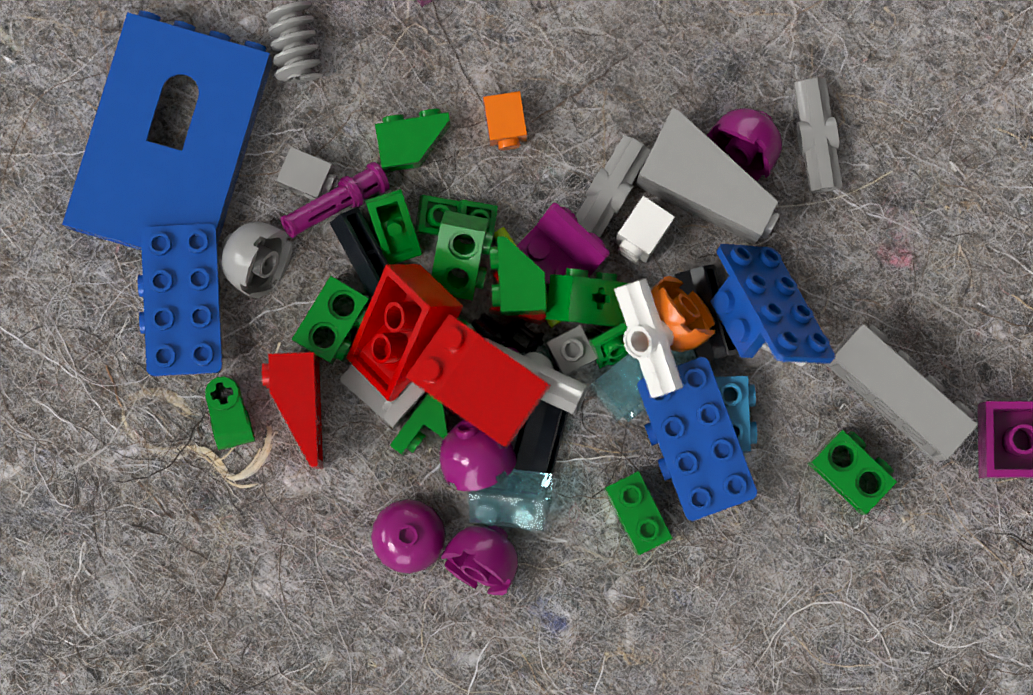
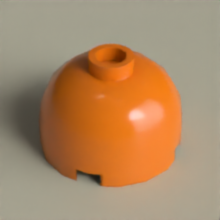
[650,276,715,352]

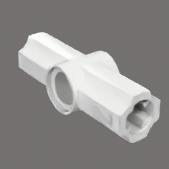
[614,278,683,398]

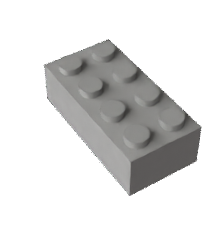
[824,324,978,462]

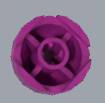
[707,108,782,181]
[439,420,517,491]
[371,499,446,574]
[441,525,518,596]

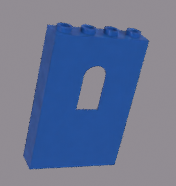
[62,10,273,251]

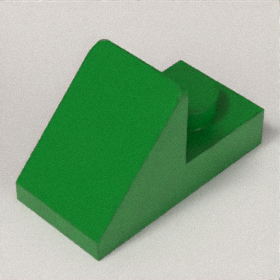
[366,189,422,264]
[389,394,448,455]

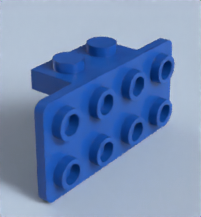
[138,223,223,376]
[711,244,836,364]
[637,357,757,521]

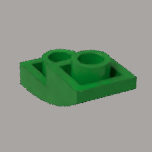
[415,195,498,242]
[589,322,629,369]

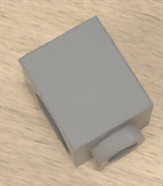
[276,147,337,200]
[546,326,597,376]

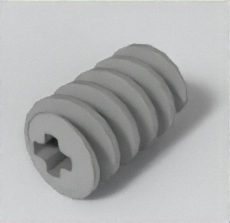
[266,1,323,83]

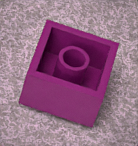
[978,401,1033,479]

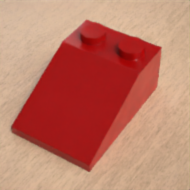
[346,264,463,401]
[405,314,551,448]
[262,352,323,469]

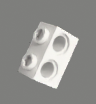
[615,196,675,263]

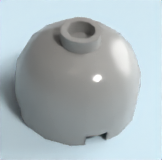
[221,221,293,298]

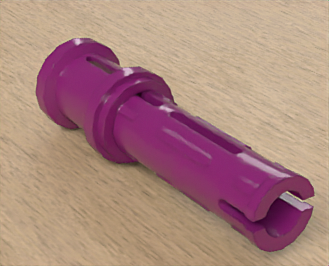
[281,162,389,238]

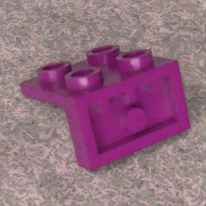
[516,202,610,292]

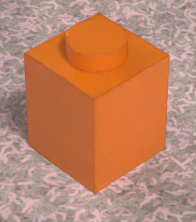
[483,91,527,150]

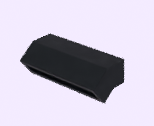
[330,207,389,299]
[674,264,739,362]
[513,400,568,481]

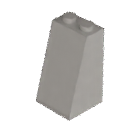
[635,108,780,244]

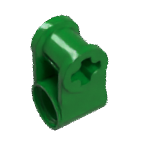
[205,377,255,451]

